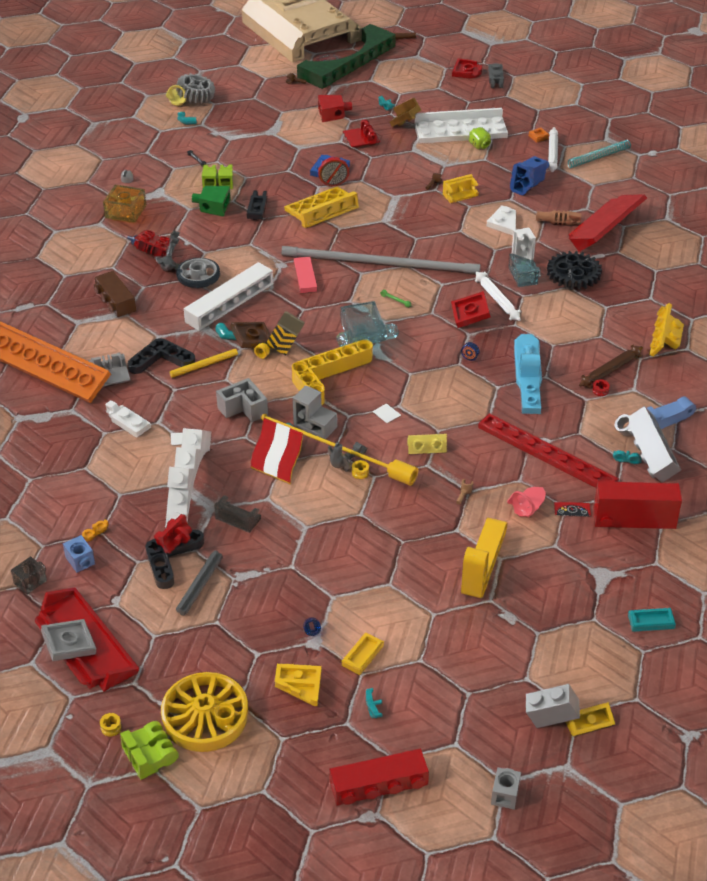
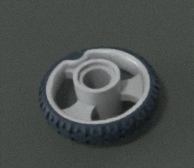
[176,258,220,288]

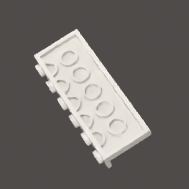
[414,108,508,144]

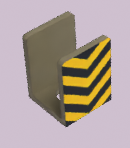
[266,311,305,356]

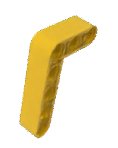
[292,340,373,405]
[461,517,508,599]

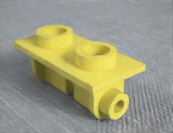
[407,434,447,454]

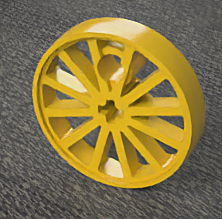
[161,672,248,752]

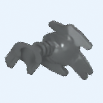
[155,230,180,271]
[328,442,368,472]

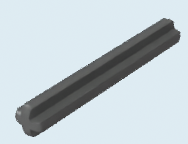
[176,551,223,616]

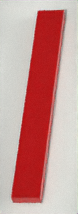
[478,413,619,488]

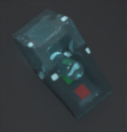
[508,253,541,287]

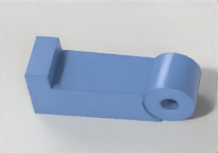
[647,396,696,429]

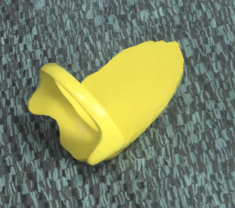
[166,85,187,106]

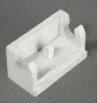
[511,228,536,261]

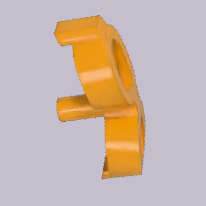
[82,519,109,542]

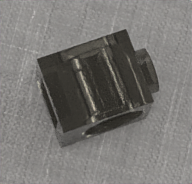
[11,556,47,594]

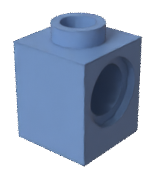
[63,535,95,573]

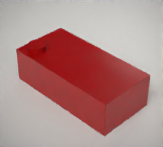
[593,481,682,529]

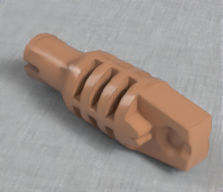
[536,210,581,225]

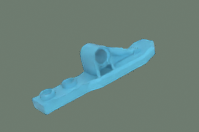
[514,334,542,414]

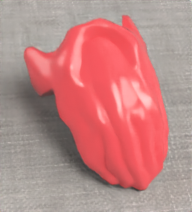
[507,487,546,517]

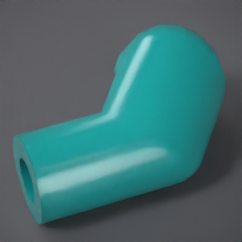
[177,112,197,125]

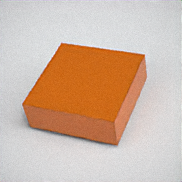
[528,128,549,143]

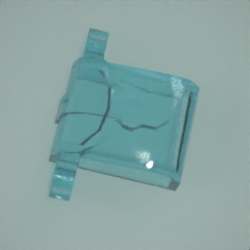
[336,301,399,347]

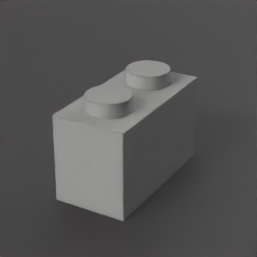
[526,684,580,728]

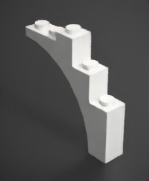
[165,428,211,527]

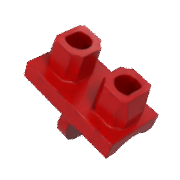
[154,514,192,554]

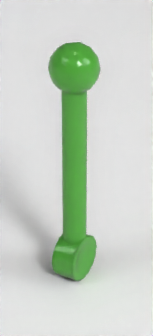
[380,290,411,308]

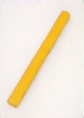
[169,348,238,378]

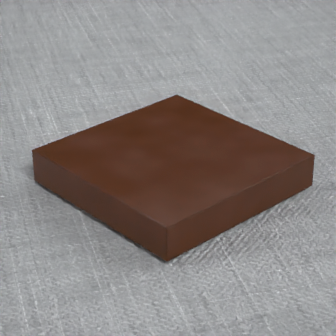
[230,322,272,348]

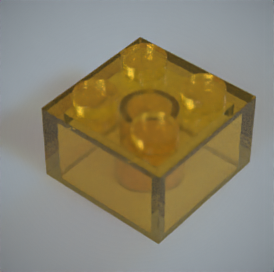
[103,184,147,223]

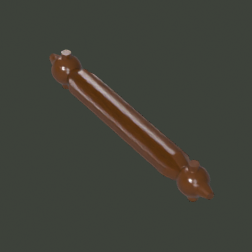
[579,344,643,388]

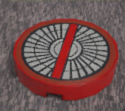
[318,157,349,187]

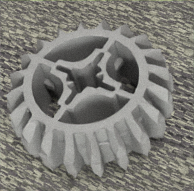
[176,73,215,104]

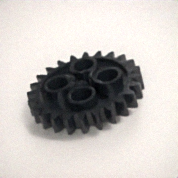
[547,251,602,290]

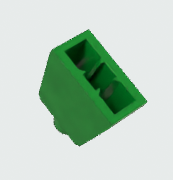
[192,186,231,216]

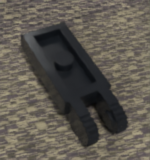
[247,190,268,220]

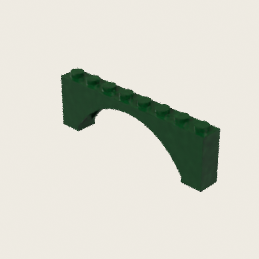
[297,24,396,89]

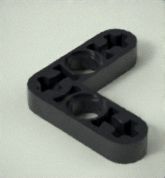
[128,338,196,374]
[145,529,204,589]

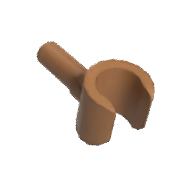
[456,479,473,505]

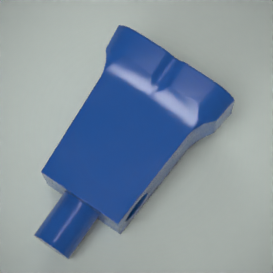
[510,156,549,196]

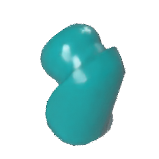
[215,323,236,340]

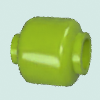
[469,127,491,149]

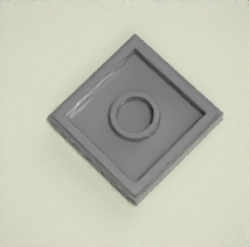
[41,619,96,661]

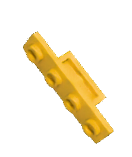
[650,303,684,357]

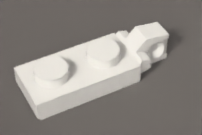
[105,400,151,438]

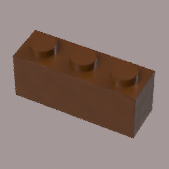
[94,271,136,318]

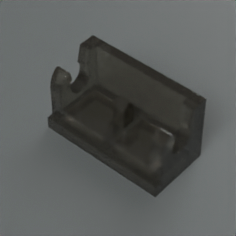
[214,496,261,533]

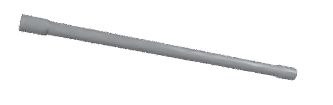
[282,246,480,274]

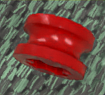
[592,379,610,396]

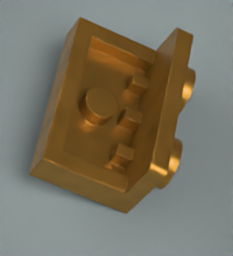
[389,97,421,127]

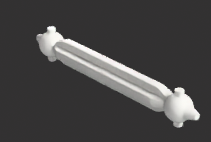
[548,127,558,172]
[475,272,521,321]

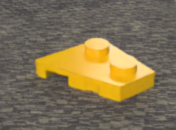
[275,664,322,706]

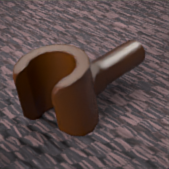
[286,73,306,84]
[425,173,442,190]

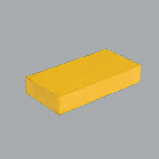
[341,632,384,675]

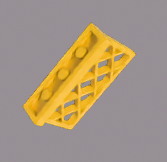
[284,186,359,228]

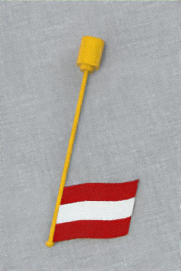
[251,414,418,486]

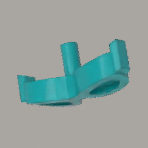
[378,95,395,110]
[613,450,642,464]
[366,688,383,718]

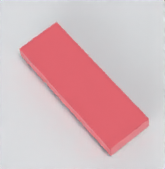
[294,257,317,293]

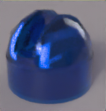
[303,617,321,636]

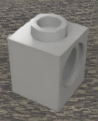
[491,767,521,810]

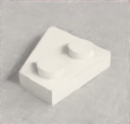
[486,205,516,235]

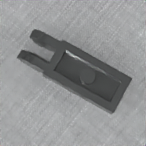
[488,63,504,88]

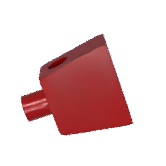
[318,95,352,122]

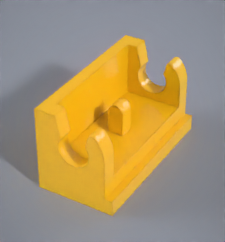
[443,174,479,203]

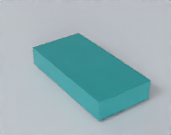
[628,608,676,632]

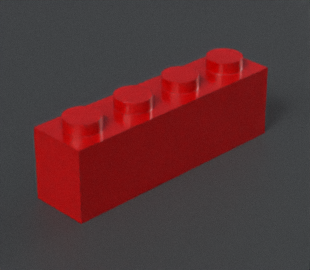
[329,748,429,806]

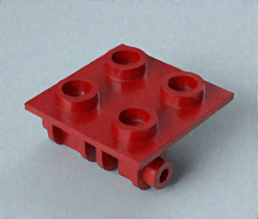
[343,119,380,147]
[134,230,170,257]

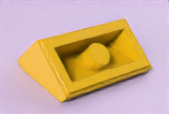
[565,702,615,736]

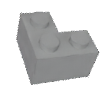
[216,378,268,422]
[293,385,337,439]

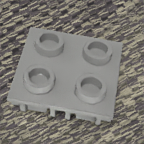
[88,352,130,387]

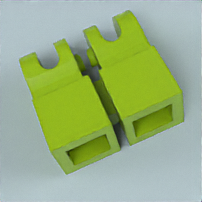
[202,164,233,189]
[120,721,179,780]

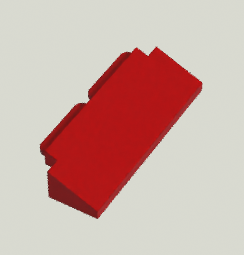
[568,194,647,252]
[35,587,139,692]

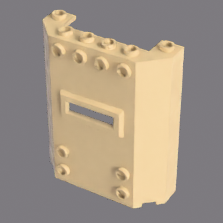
[242,0,362,63]

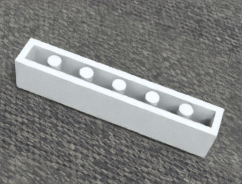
[184,262,273,331]

